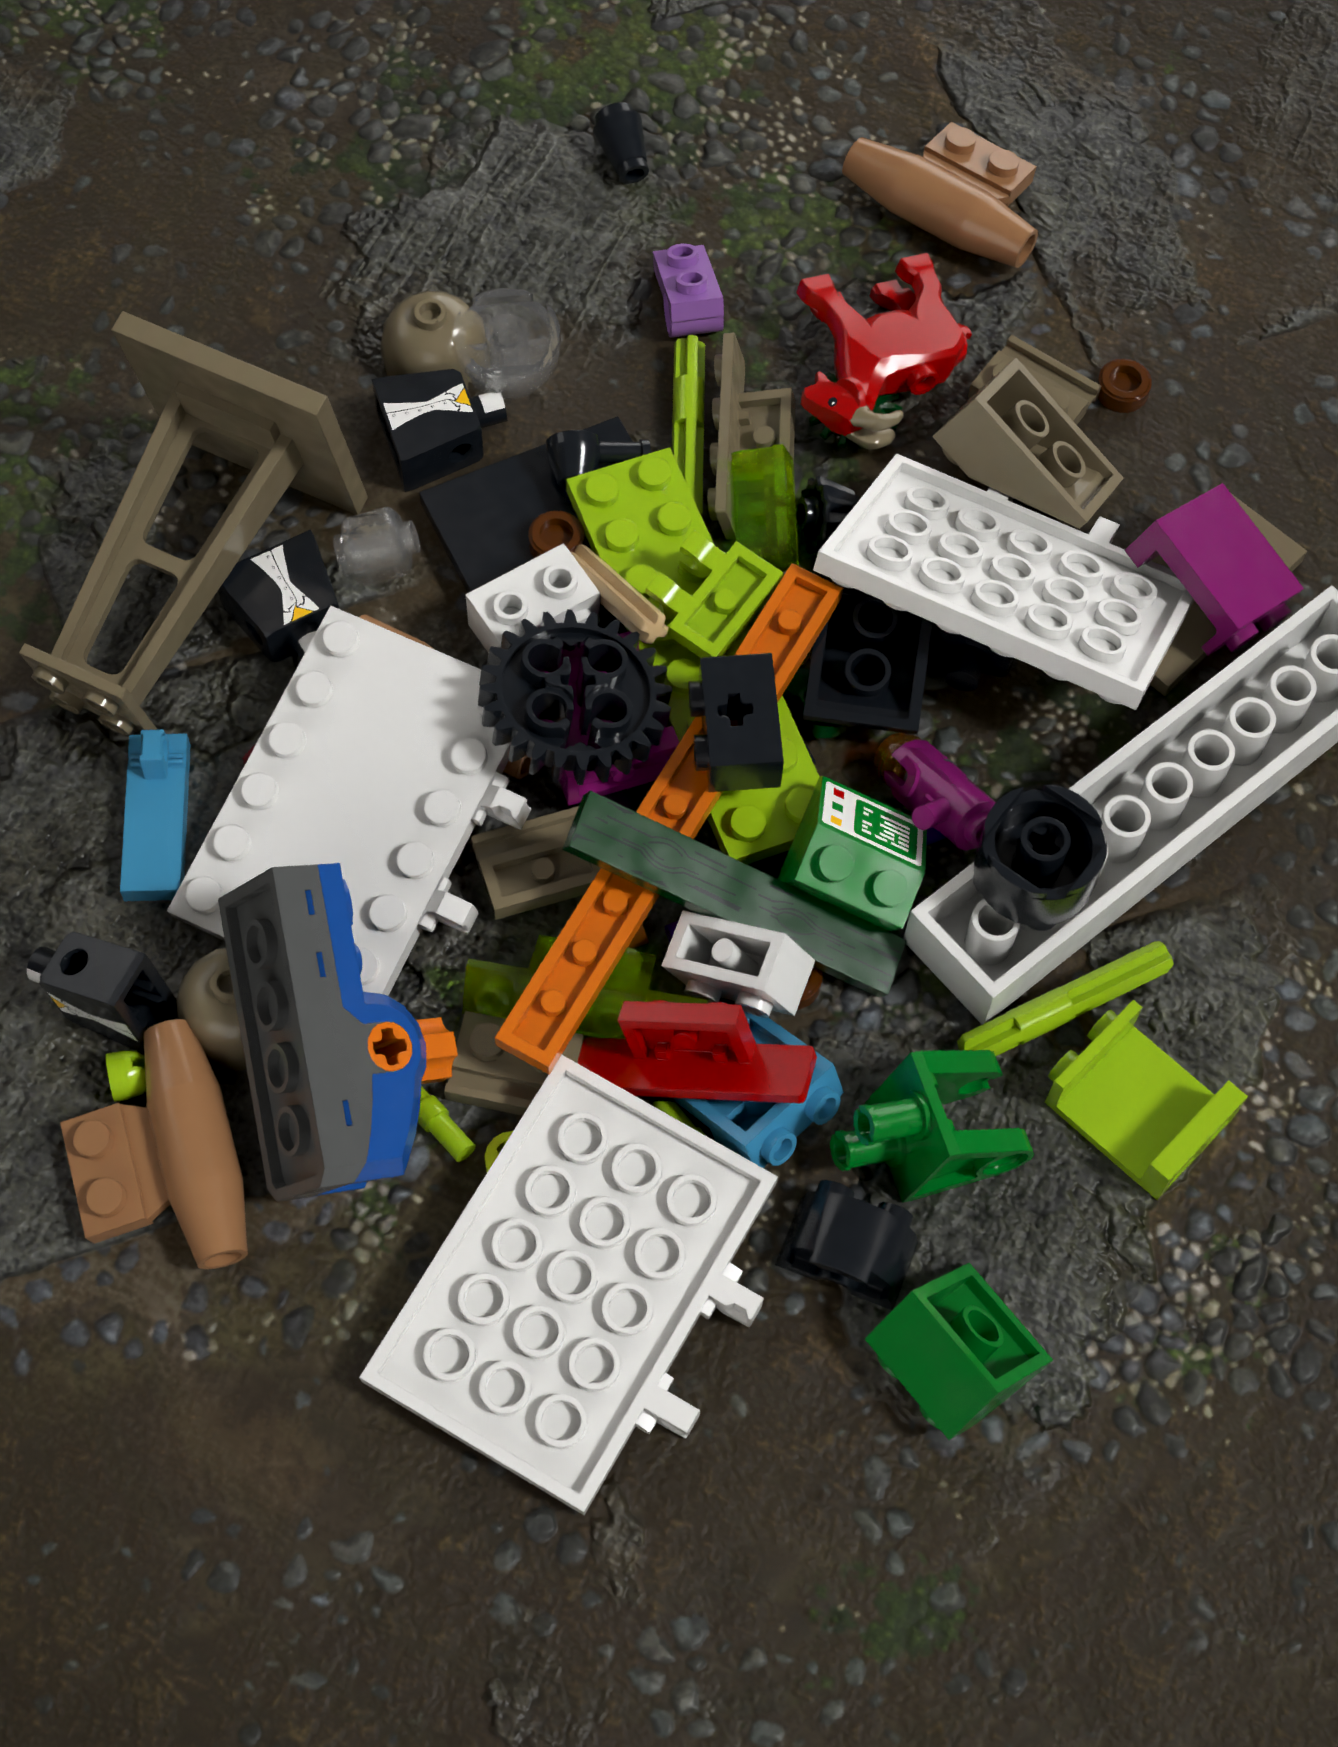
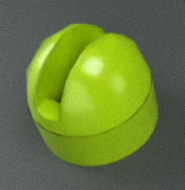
[106,1050,146,1102]

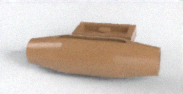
[842,122,1038,268]
[60,1019,248,1269]

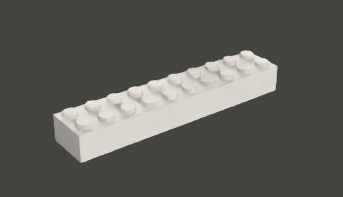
[903,585,1338,1024]

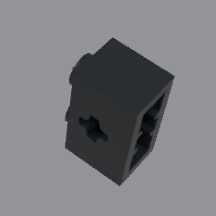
[688,653,784,792]

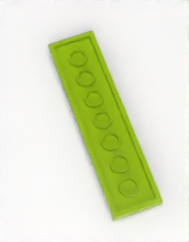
[566,447,819,865]

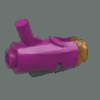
[874,733,996,851]

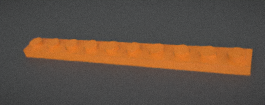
[495,563,843,1075]

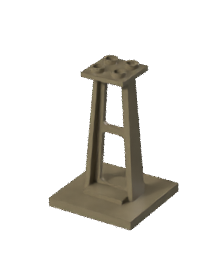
[19,311,368,737]

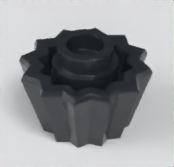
[794,476,859,554]

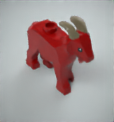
[796,253,972,450]

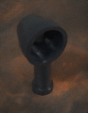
[546,430,651,489]

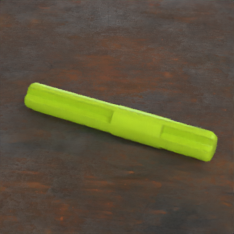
[672,335,705,516]
[957,941,1174,1056]

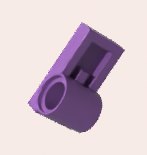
[653,244,724,338]

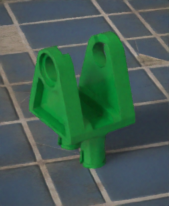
[830,1050,1035,1203]

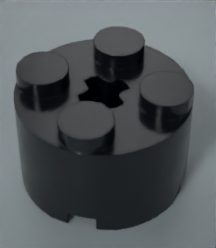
[973,785,1107,931]

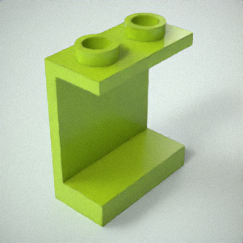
[1044,1000,1248,1200]

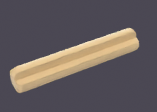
[570,545,668,644]

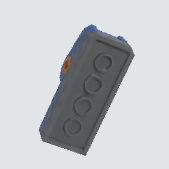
[218,863,458,1202]

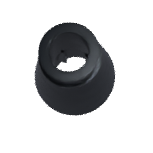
[593,102,649,184]

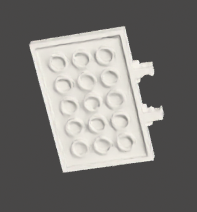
[813,453,1194,710]
[167,605,531,996]
[359,1055,778,1515]

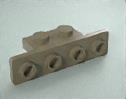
[707,332,796,540]

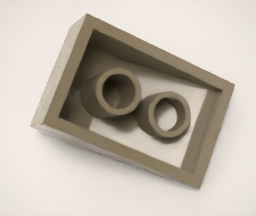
[932,358,1124,529]

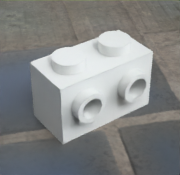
[465,543,600,653]
[661,910,815,1018]

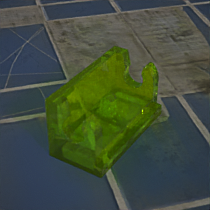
[731,444,799,568]

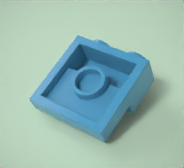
[671,1011,844,1168]

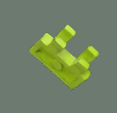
[646,529,783,658]

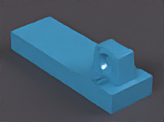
[120,729,191,901]

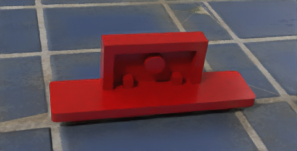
[577,1000,817,1104]

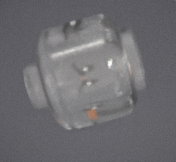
[333,507,420,586]

